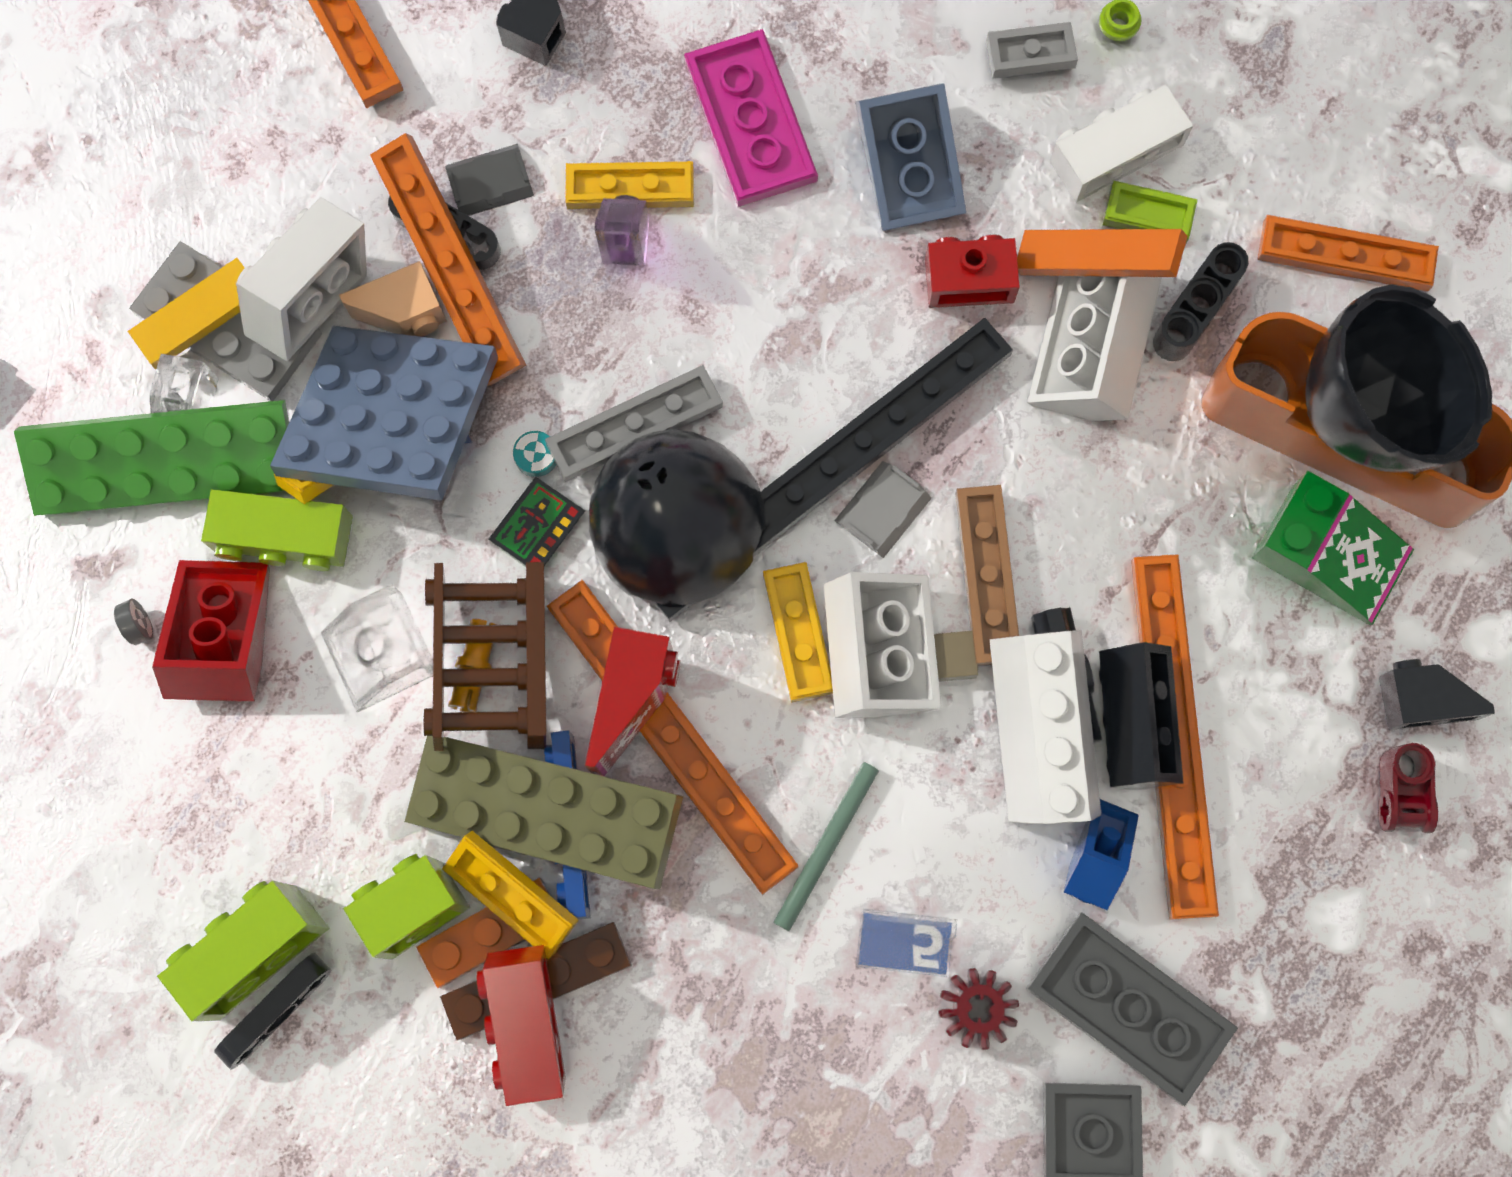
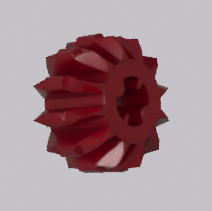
[938,968,1019,1050]

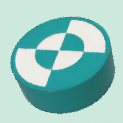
[513,431,556,477]

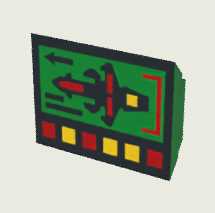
[488,476,585,567]

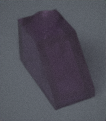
[594,195,649,266]

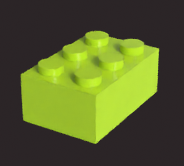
[157,880,330,1022]

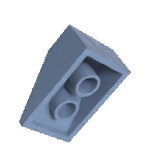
[855,83,967,231]

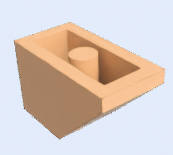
[339,261,447,336]

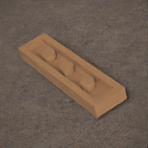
[955,485,1019,666]

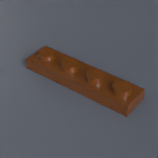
[440,922,632,1041]

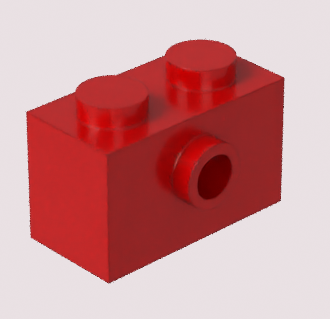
[925,235,1020,308]

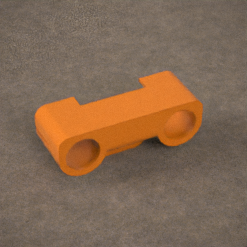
[1201,312,1512,528]

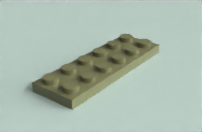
[404,736,683,889]

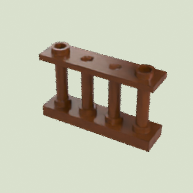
[423,562,546,751]

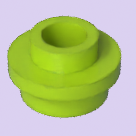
[1099,0,1142,41]

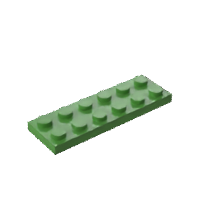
[13,400,289,516]

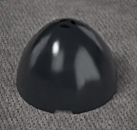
[1305,284,1492,473]
[589,429,766,607]

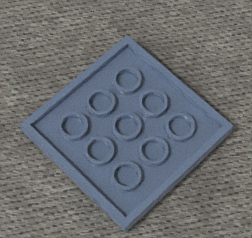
[270,326,498,501]

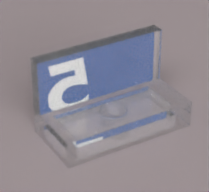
[856,909,957,977]

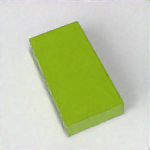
[1102,180,1198,243]

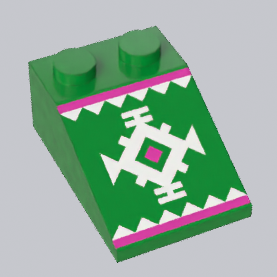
[1252,471,1414,626]

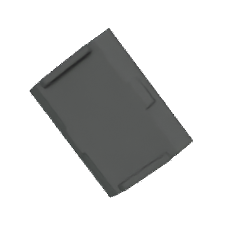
[445,144,534,216]

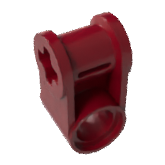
[1378,743,1438,833]

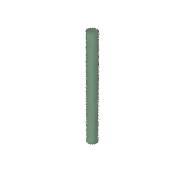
[773,762,879,932]

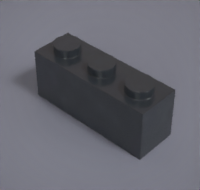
[1099,642,1183,789]

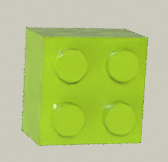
[343,854,470,960]

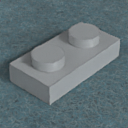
[986,22,1078,79]

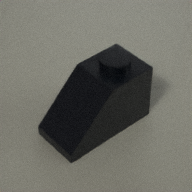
[1379,659,1495,730]

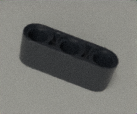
[1153,242,1249,361]

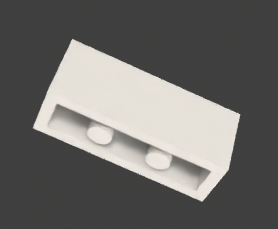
[1050,85,1194,202]

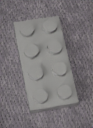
[129,241,323,401]

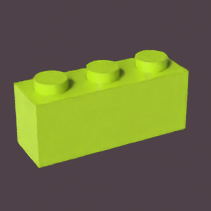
[201,489,353,571]

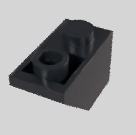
[496,0,566,66]

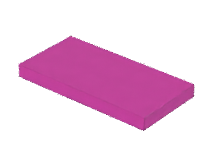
[684,29,818,207]

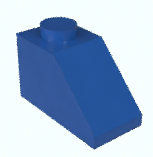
[1063,799,1139,910]

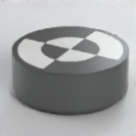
[114,598,153,646]

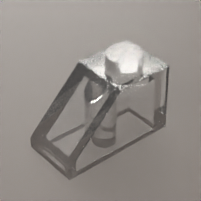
[149,353,219,413]

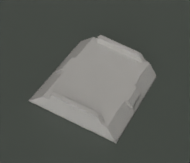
[834,461,931,558]

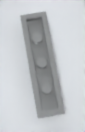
[545,365,723,482]

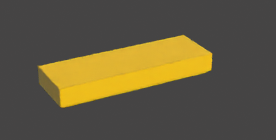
[565,161,694,209]
[127,258,245,370]
[763,562,833,703]
[442,830,579,959]

